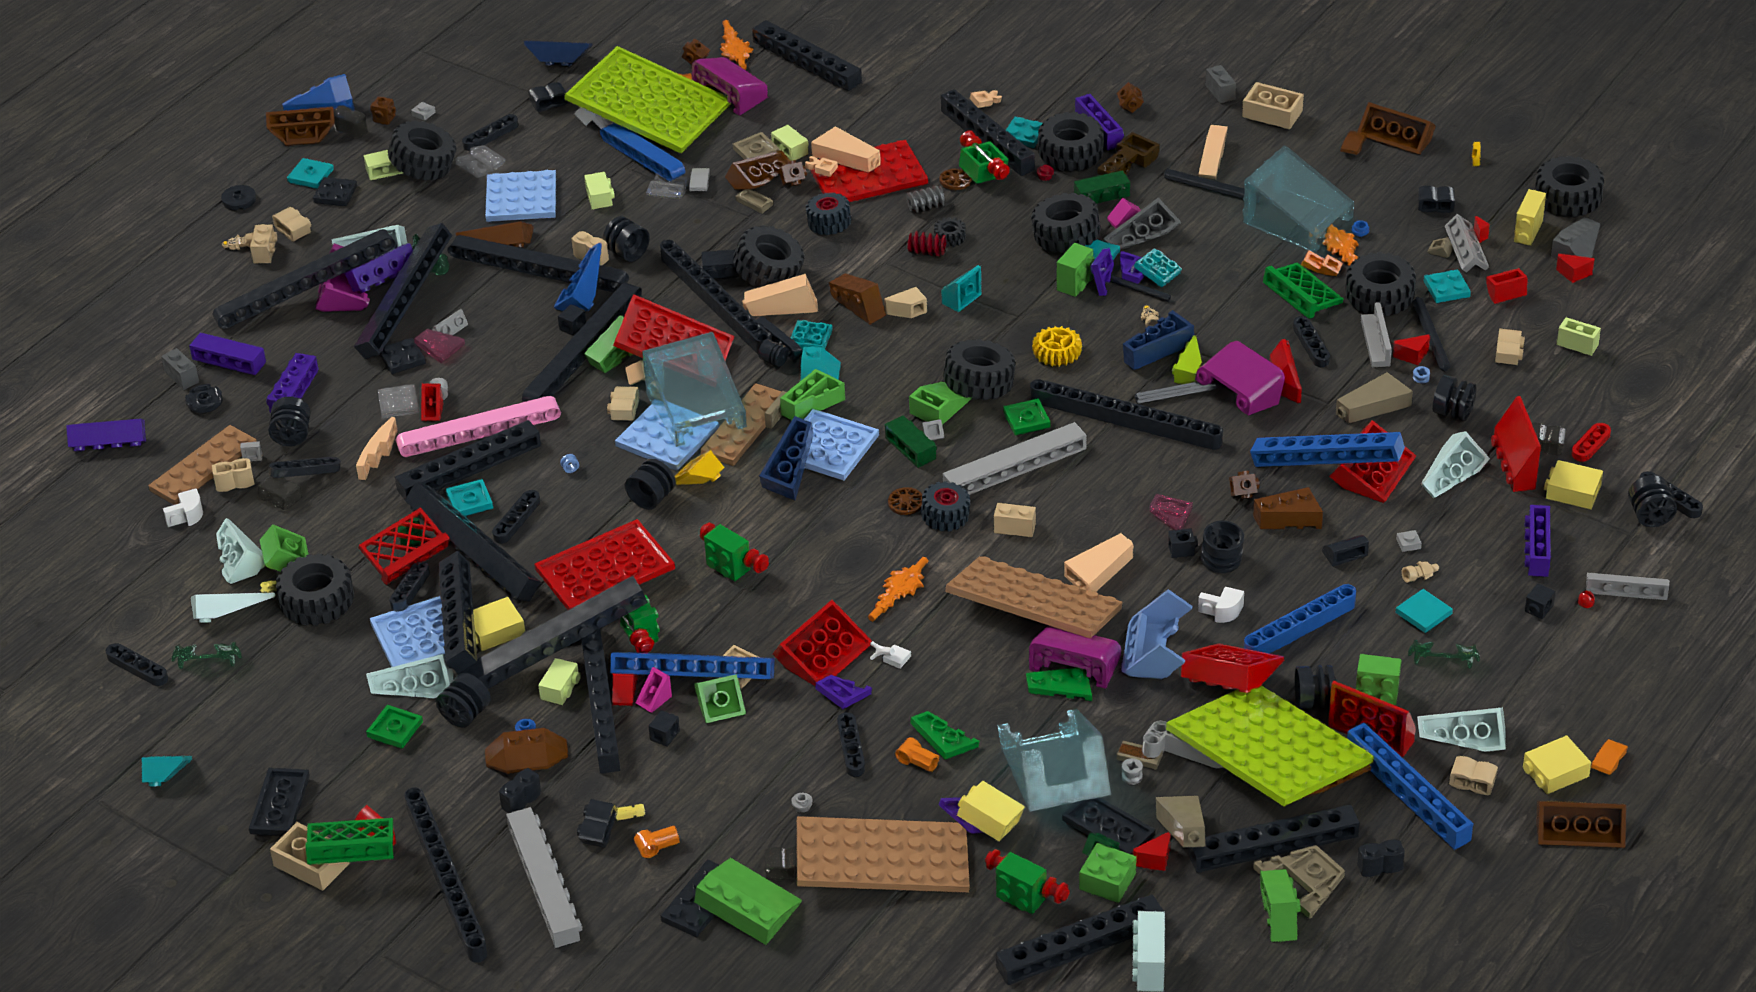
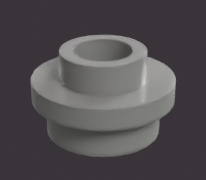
[792,793,813,812]

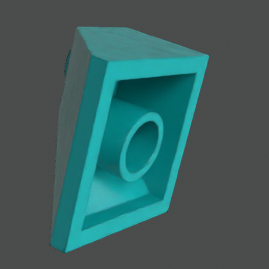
[941,265,982,312]
[801,347,841,380]
[142,756,192,786]

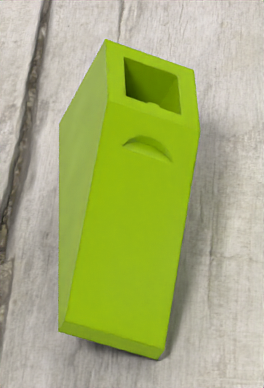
[1172,335,1202,384]

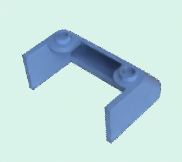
[1121,589,1192,679]

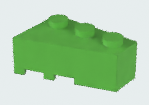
[585,315,633,373]
[780,369,845,420]
[1260,869,1301,942]

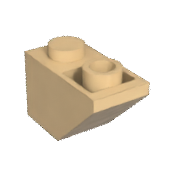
[884,287,927,318]

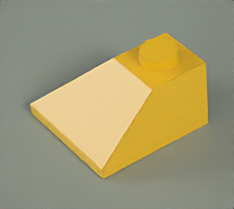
[675,450,725,485]

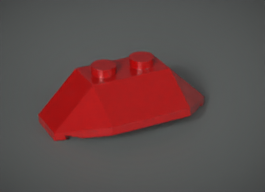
[1270,339,1302,403]

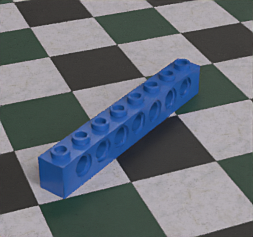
[1250,432,1405,467]
[611,652,775,679]
[1347,723,1473,850]

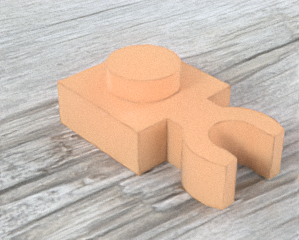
[970,91,1002,108]
[805,156,838,177]

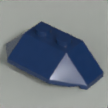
[524,41,592,66]

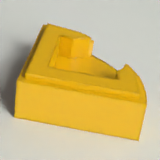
[1472,142,1480,166]

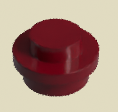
[1037,165,1054,180]

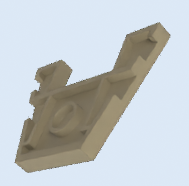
[1254,845,1345,919]

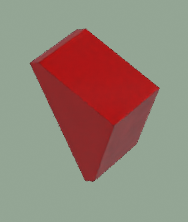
[1556,254,1595,283]
[1393,334,1430,365]
[421,383,444,421]
[612,674,638,706]
[1133,832,1171,871]

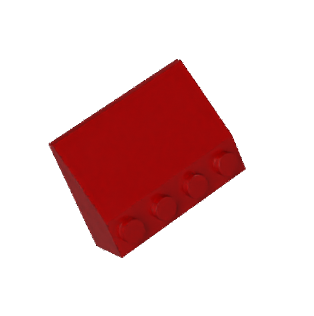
[1491,396,1541,492]
[1329,420,1417,503]
[773,600,872,686]
[1181,643,1284,693]
[1329,681,1416,757]

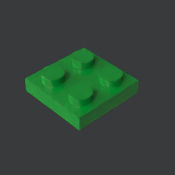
[1003,399,1051,435]
[366,705,423,749]

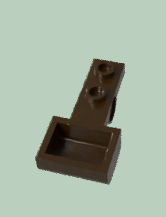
[1097,132,1160,175]

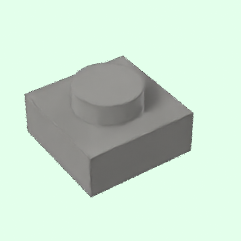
[411,102,435,121]
[922,419,945,441]
[240,442,263,461]
[1396,530,1422,552]

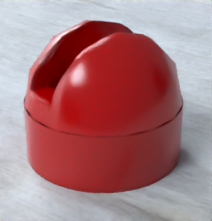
[1578,590,1595,608]

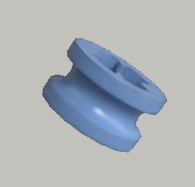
[1413,366,1430,383]
[560,454,579,473]

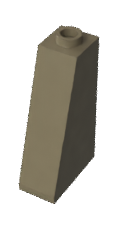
[1336,372,1413,424]
[1156,796,1205,847]

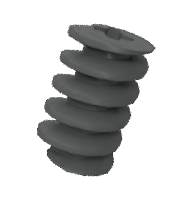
[906,186,945,213]

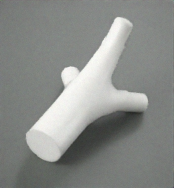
[870,641,895,660]

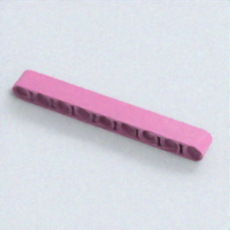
[396,396,561,457]

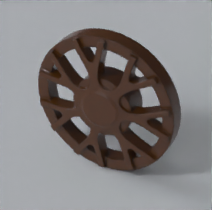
[939,168,972,190]
[888,487,922,515]

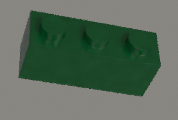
[1074,170,1130,204]
[885,415,937,468]

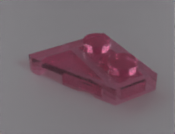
[414,329,465,363]
[1150,494,1193,530]

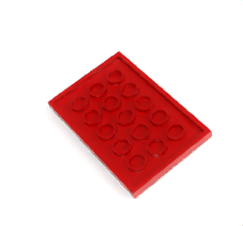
[810,140,928,202]
[613,294,734,388]
[534,519,675,610]

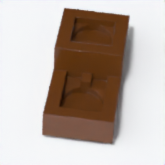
[1340,131,1367,155]

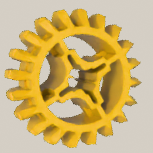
[1032,326,1082,367]

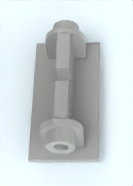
[431,309,468,342]

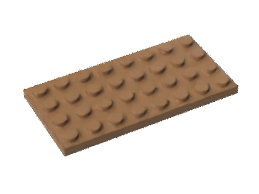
[945,556,1123,639]
[796,817,970,892]

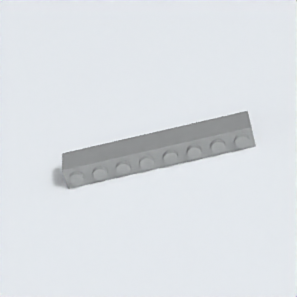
[943,422,1086,495]
[507,807,582,948]

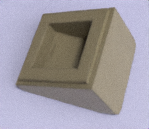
[1428,238,1453,258]

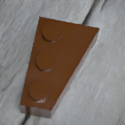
[829,273,886,325]
[1253,487,1323,529]

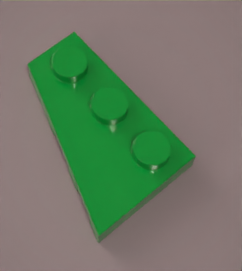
[1026,668,1092,701]
[910,711,980,760]

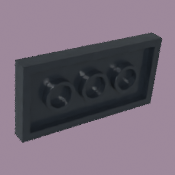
[249,767,310,836]
[1062,791,1156,855]
[660,859,720,938]

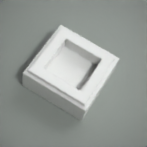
[883,645,911,669]

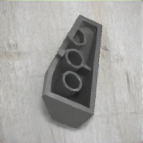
[1104,197,1181,250]
[1551,217,1600,259]

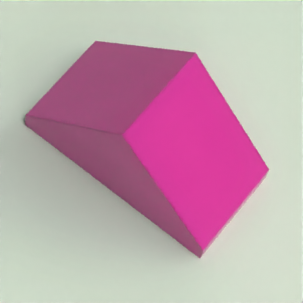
[1107,198,1141,229]
[636,667,672,712]

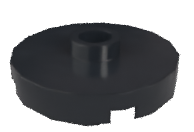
[221,185,256,211]
[185,384,223,413]

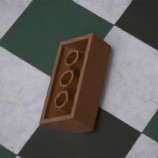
[1357,102,1436,155]
[1536,800,1626,848]

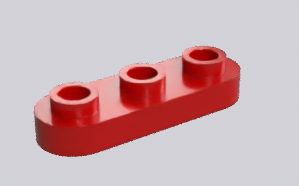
[1572,423,1611,462]

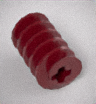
[907,231,946,257]

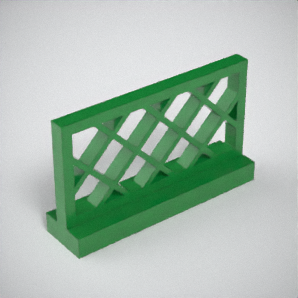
[1263,262,1344,319]
[305,818,394,865]

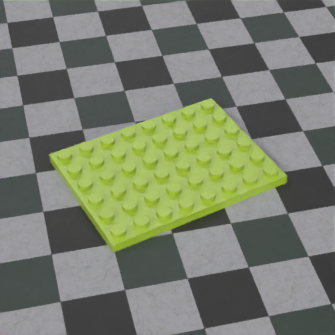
[565,46,731,153]
[1166,685,1373,806]

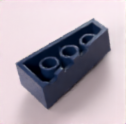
[1123,310,1194,370]
[759,416,814,501]

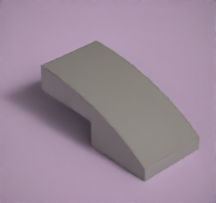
[690,168,710,191]

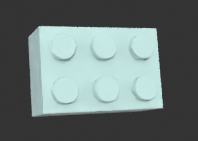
[1133,911,1165,992]

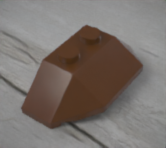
[266,107,335,146]
[485,728,568,773]

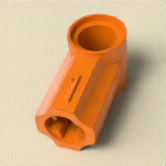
[895,737,939,772]
[634,826,680,858]

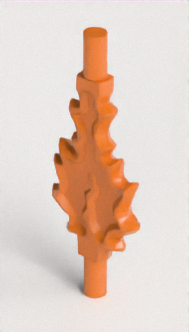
[720,20,753,70]
[1322,219,1359,266]
[868,557,928,622]

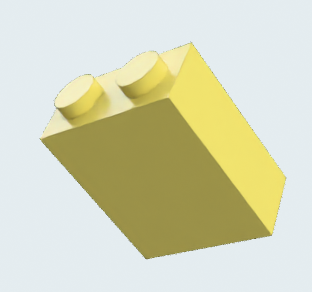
[1514,189,1546,246]
[1544,460,1603,510]
[473,597,525,651]
[1523,736,1591,794]
[957,781,1025,841]

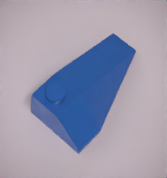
[282,74,354,116]
[554,243,602,311]

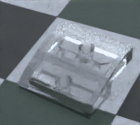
[456,145,505,178]
[646,173,690,200]

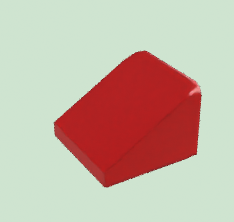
[1474,216,1490,243]

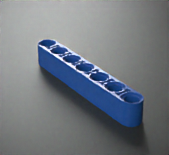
[600,123,685,181]
[1244,584,1356,654]

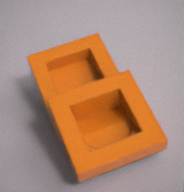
[1301,250,1343,276]
[1591,739,1628,775]

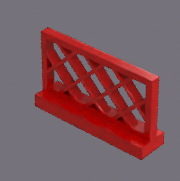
[358,508,450,585]

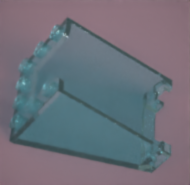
[1243,146,1354,253]
[642,332,747,447]
[998,709,1111,812]

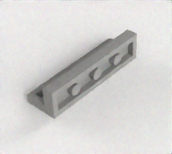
[1445,214,1489,272]
[1361,303,1392,367]
[1586,573,1669,600]

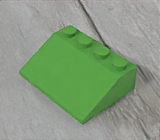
[694,858,802,945]

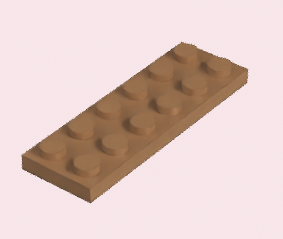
[701,383,781,466]
[148,425,256,505]

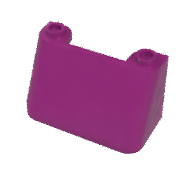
[692,57,768,116]
[315,243,370,312]
[1195,341,1285,415]
[1029,626,1121,689]

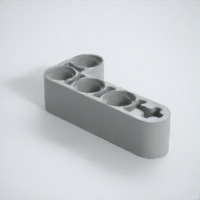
[1142,721,1223,768]

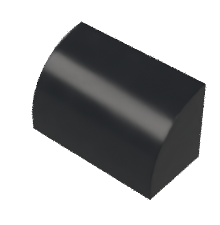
[1322,535,1369,566]

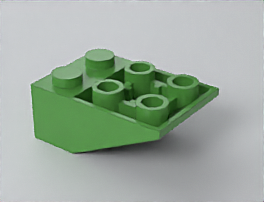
[909,382,972,425]

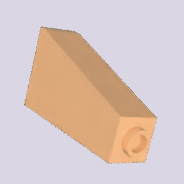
[811,126,880,172]
[742,274,818,316]
[1064,533,1134,592]

